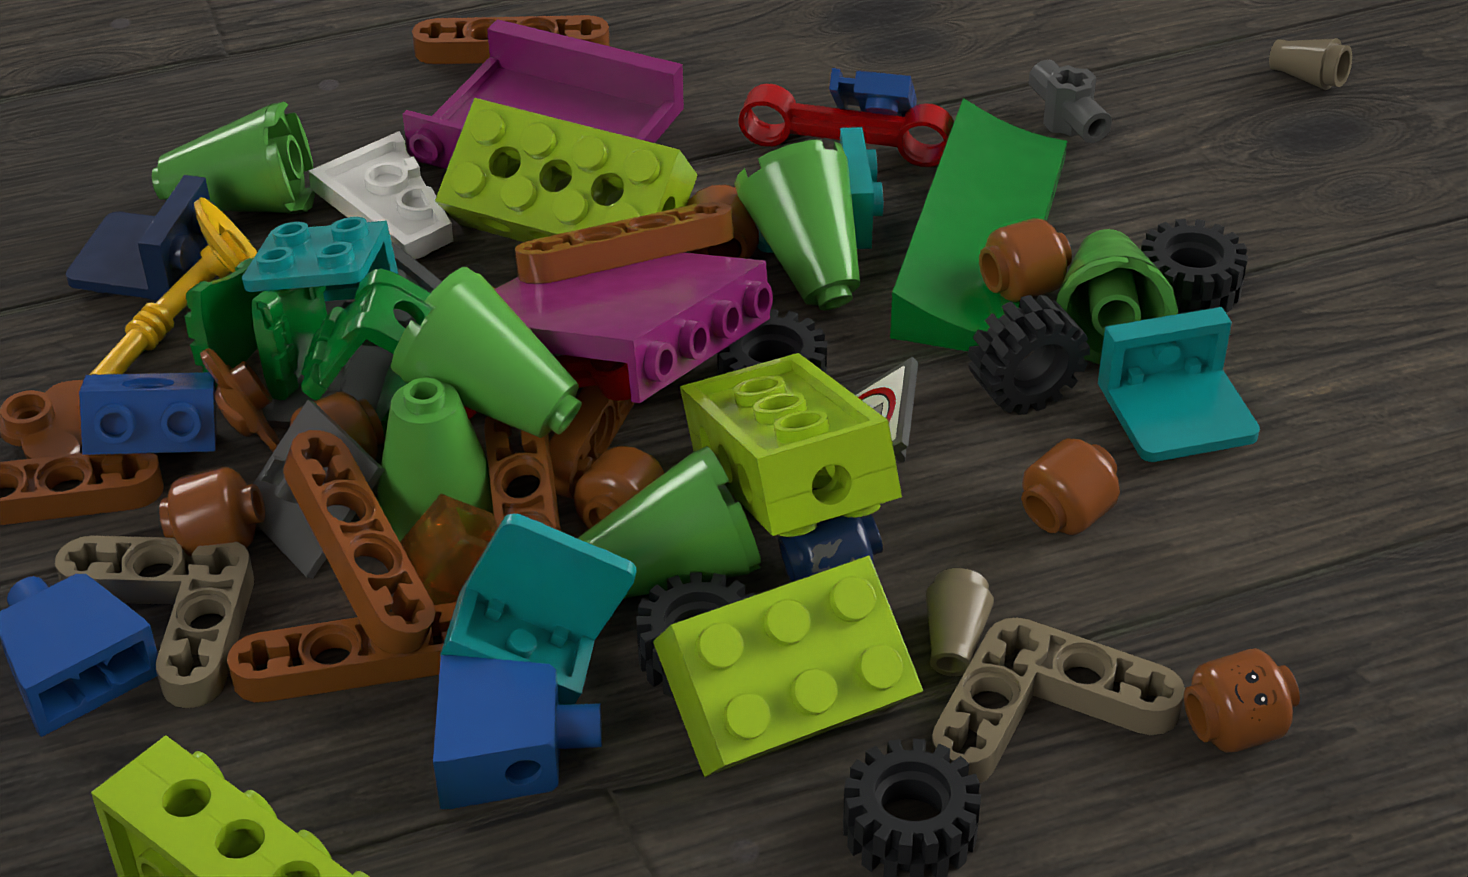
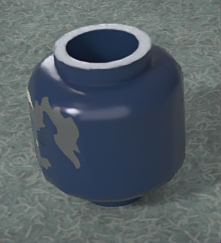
[778,514,883,583]

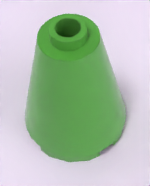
[152,102,315,214]
[734,140,860,311]
[1056,229,1178,364]
[391,267,582,438]
[376,377,496,564]
[577,446,761,599]

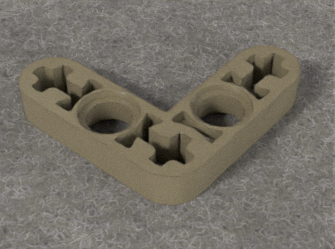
[55,536,254,708]
[931,617,1185,783]

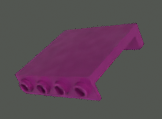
[402,19,684,169]
[494,253,773,403]

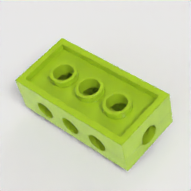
[435,98,698,242]
[680,353,902,537]
[91,735,370,877]

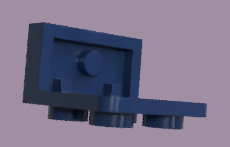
[66,175,216,300]

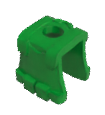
[184,258,327,400]
[301,269,433,437]

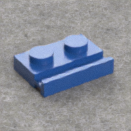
[829,68,917,117]

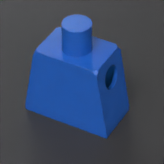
[0,574,158,737]
[433,655,602,809]

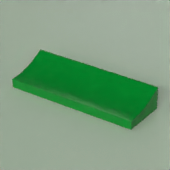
[890,98,1067,352]

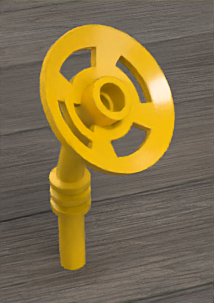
[89,197,257,375]

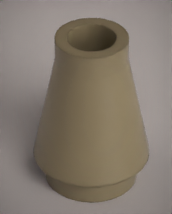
[1269,38,1352,90]
[925,568,994,676]

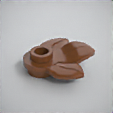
[200,348,280,452]
[0,380,83,459]

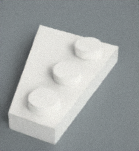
[308,131,453,260]

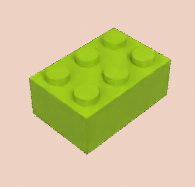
[653,555,924,777]

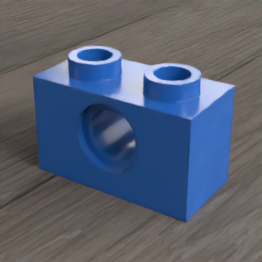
[79,372,217,455]

